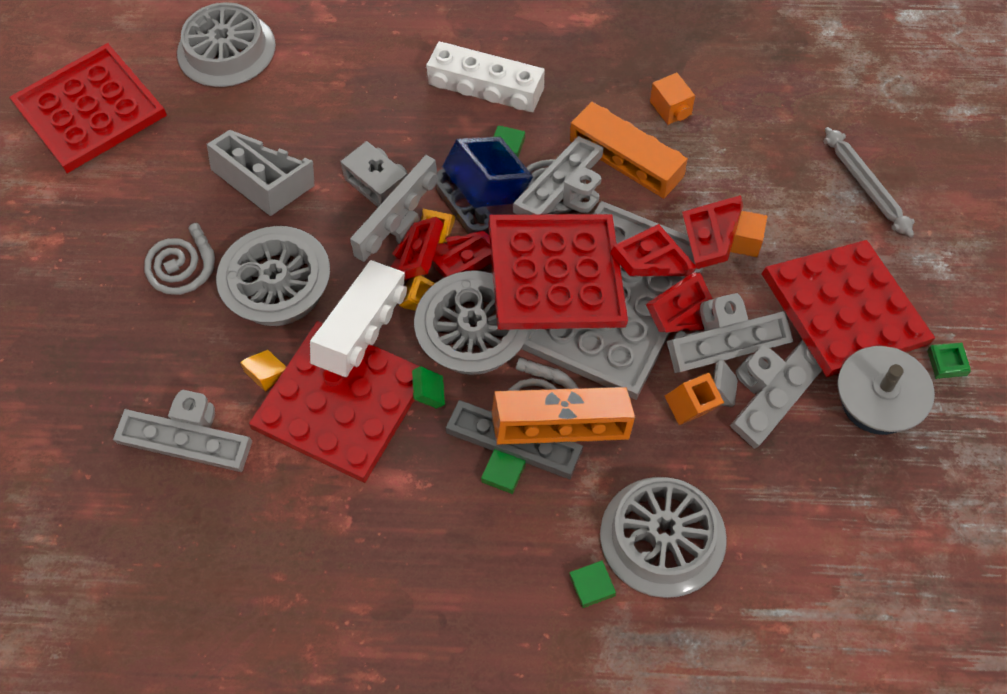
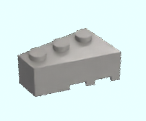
[207,130,315,216]

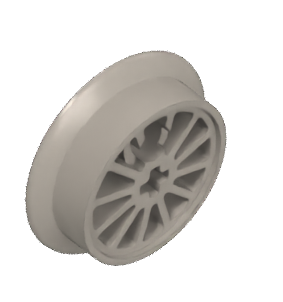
[177,2,276,87]
[216,226,330,326]
[414,271,530,375]
[600,477,727,598]

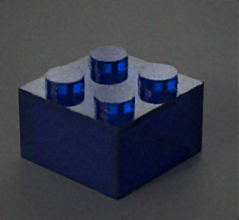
[442,137,533,208]

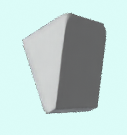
[712,360,738,407]

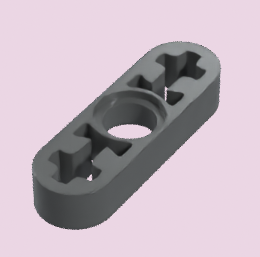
[436,167,491,235]

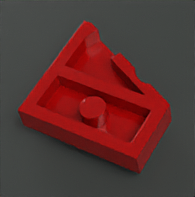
[682,195,743,269]
[391,217,444,279]
[610,224,697,276]
[432,231,492,278]
[646,272,714,332]

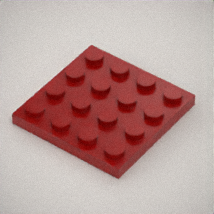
[9,43,167,173]
[488,214,628,330]
[761,240,935,377]
[249,321,419,483]

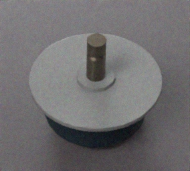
[837,346,935,435]

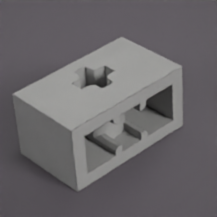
[340,141,408,207]

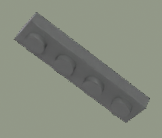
[446,400,583,480]

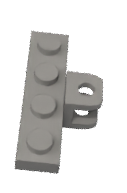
[513,136,603,215]
[350,155,438,262]
[667,293,793,373]
[730,339,822,449]
[113,390,252,472]

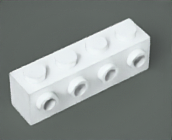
[426,41,545,112]
[310,260,407,377]

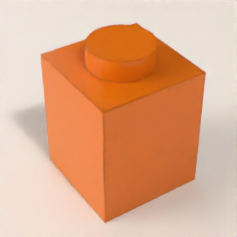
[650,72,695,125]
[730,211,767,258]
[665,373,724,425]

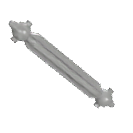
[824,127,915,238]

